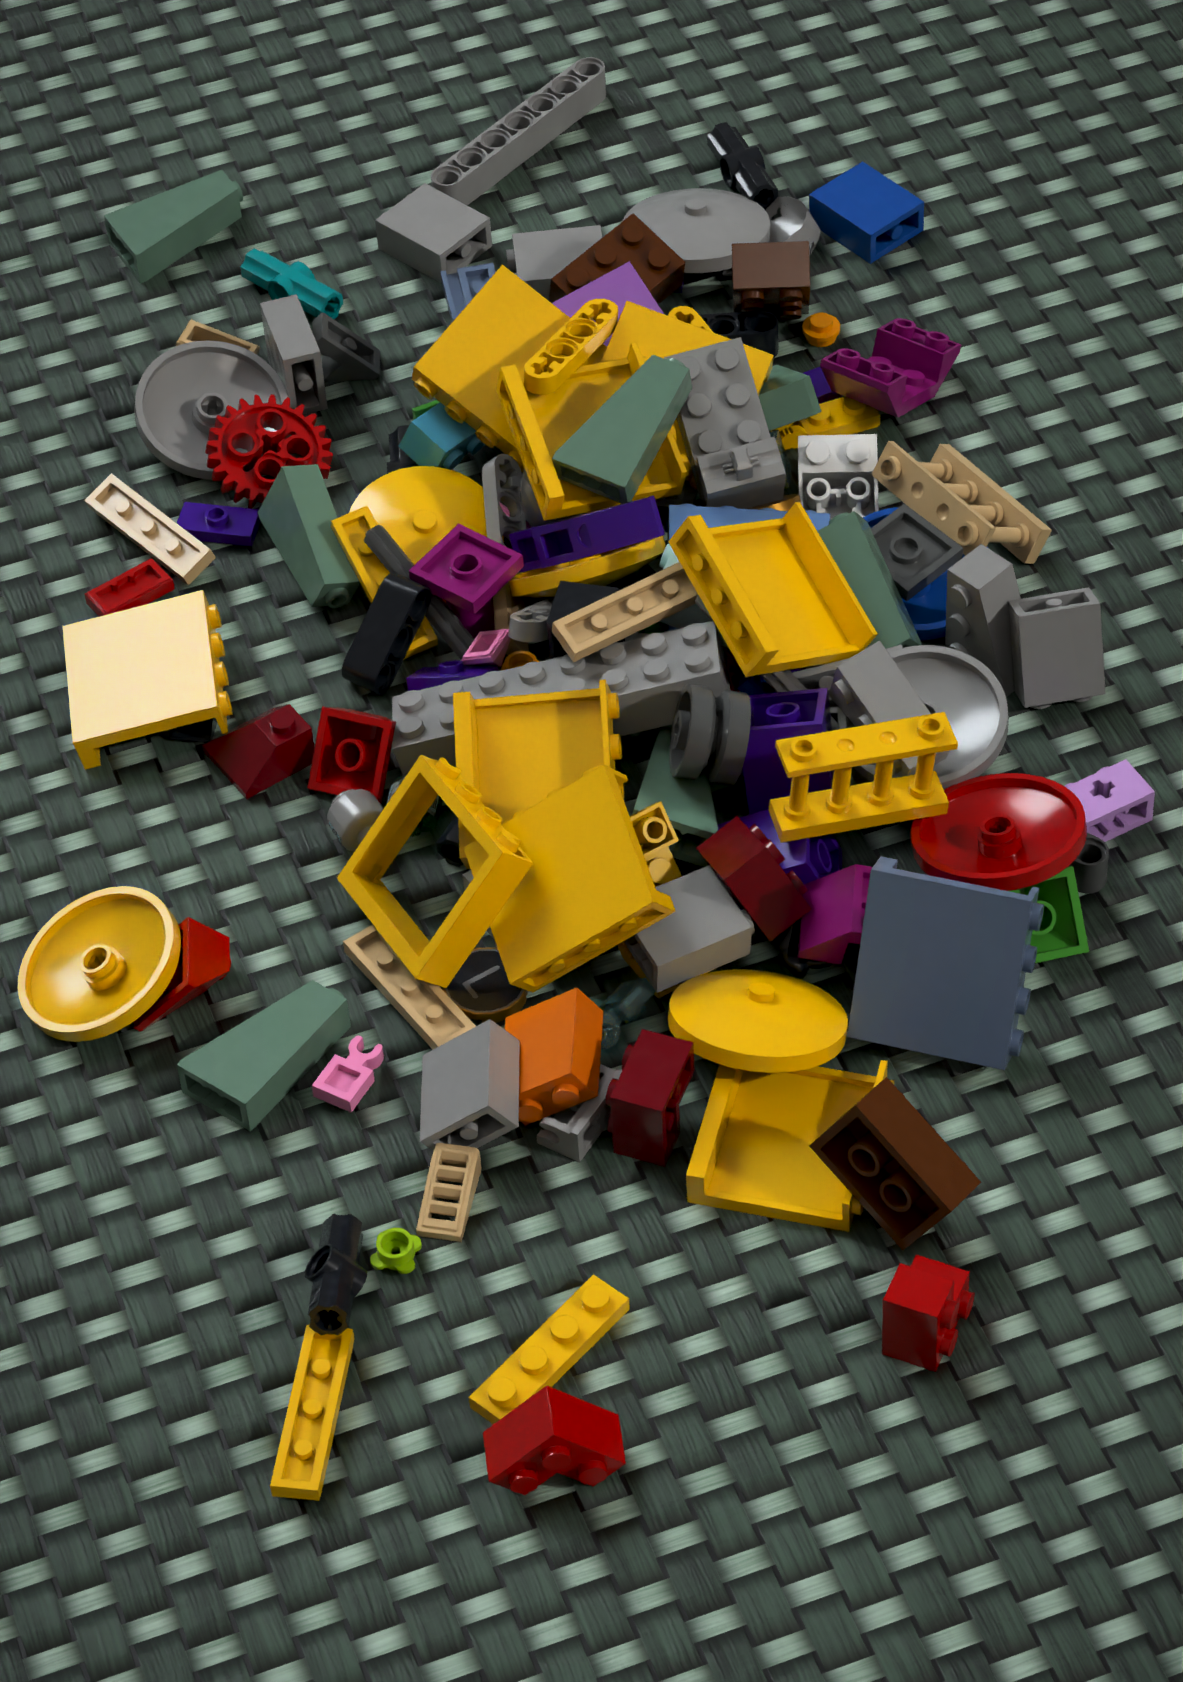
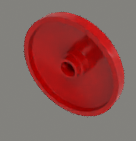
[911,773,1087,891]

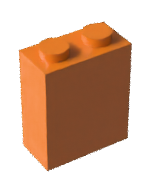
[504,987,603,1126]

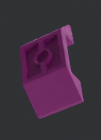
[820,318,962,418]
[798,864,872,964]

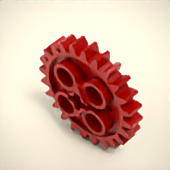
[205,394,333,509]

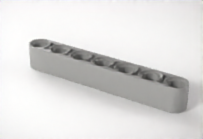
[431,57,606,206]

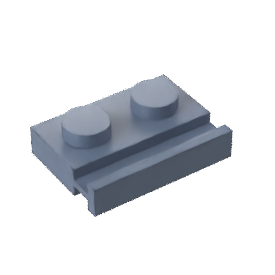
[440,263,496,322]

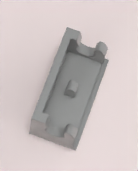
[537,1064,622,1162]

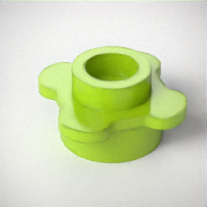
[370,1228,422,1274]

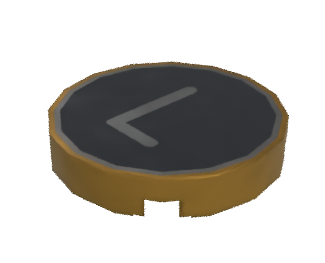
[442,947,529,1023]

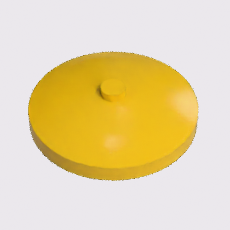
[349,466,504,603]
[508,536,666,598]
[17,886,181,1042]
[668,969,848,1073]

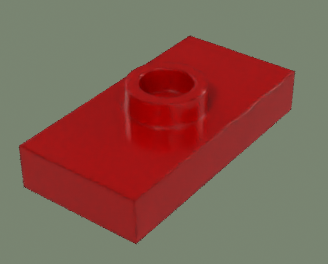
[85,558,175,617]

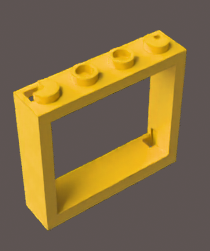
[337,755,533,988]

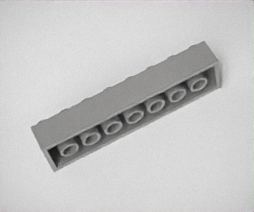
[392,621,730,777]

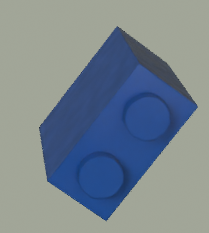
[809,161,924,264]

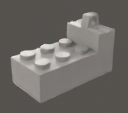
[664,337,786,509]

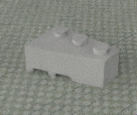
[945,544,1021,697]
[829,640,949,777]

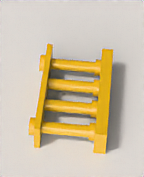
[769,712,958,843]

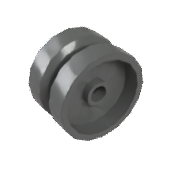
[669,684,751,786]

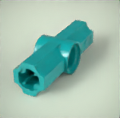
[240,248,343,319]

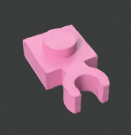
[312,1035,384,1113]

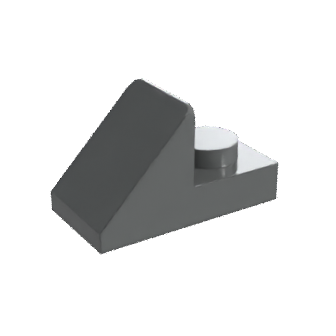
[313,312,380,382]

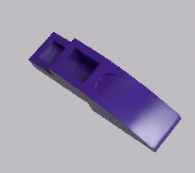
[509,495,665,573]

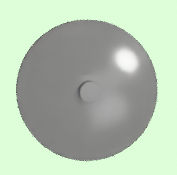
[623,188,770,273]
[134,340,288,480]
[837,645,1009,789]

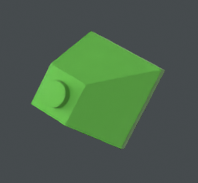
[1010,866,1089,963]

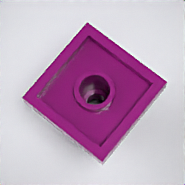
[409,523,524,638]

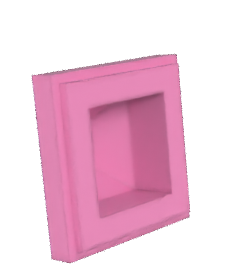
[461,629,511,667]

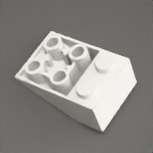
[798,434,879,520]

